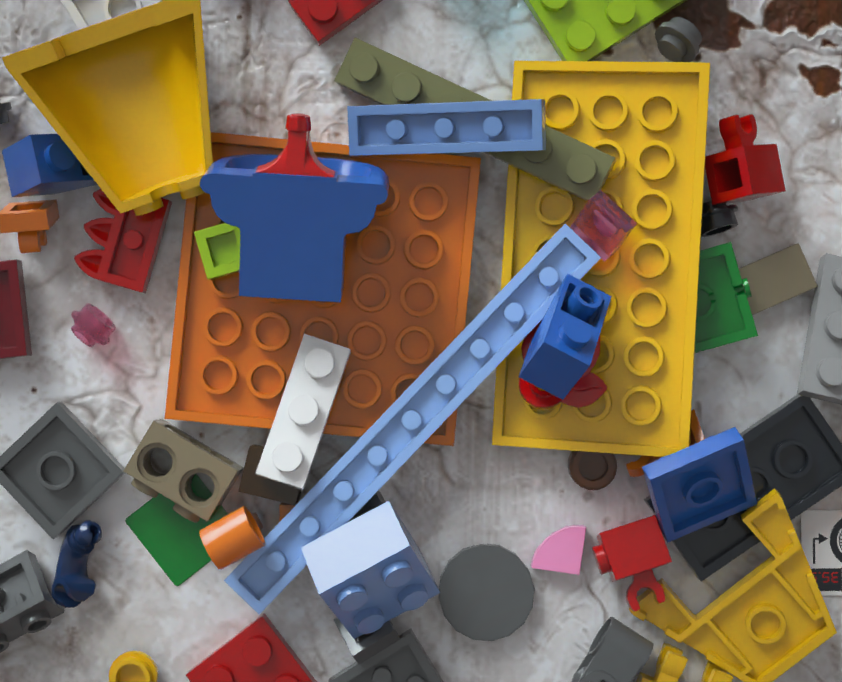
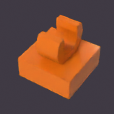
[0,199,60,253]

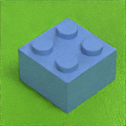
[301,501,440,639]

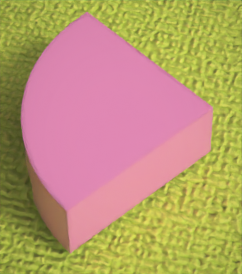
[530,525,586,575]

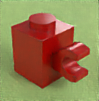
[705,114,786,205]
[592,515,672,612]

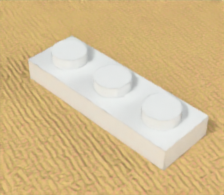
[256,334,351,491]

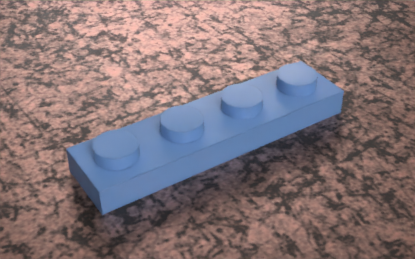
[347,99,546,156]

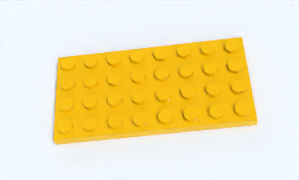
[492,61,710,457]

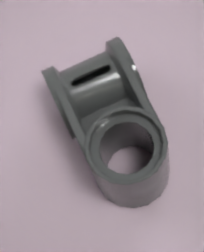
[571,617,654,682]

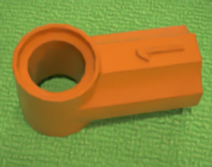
[199,506,266,570]

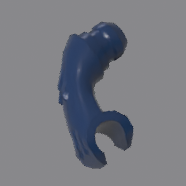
[51,520,102,608]

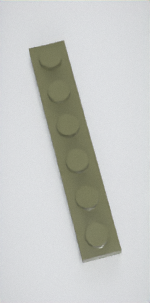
[334,38,616,204]

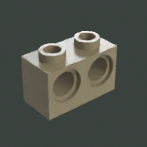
[123,419,244,523]

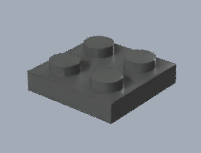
[0,402,125,539]

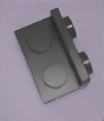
[0,550,65,653]

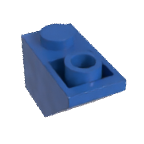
[2,134,98,197]
[518,274,612,400]

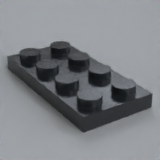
[644,394,842,582]

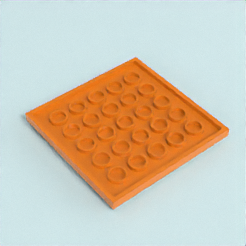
[165,132,481,446]

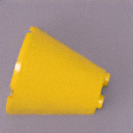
[2,0,213,216]

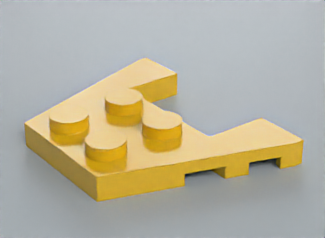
[629,488,837,682]

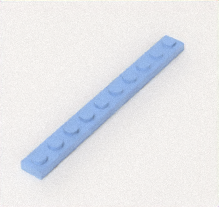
[224,224,601,615]

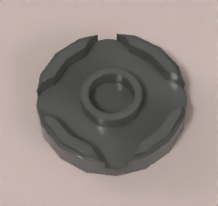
[438,544,534,641]

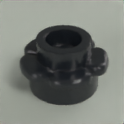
[701,201,738,237]

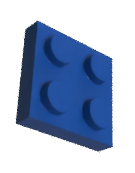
[642,427,757,543]

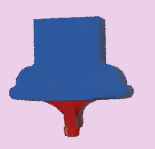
[200,113,389,302]

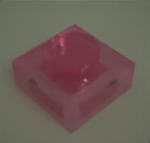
[570,190,637,262]

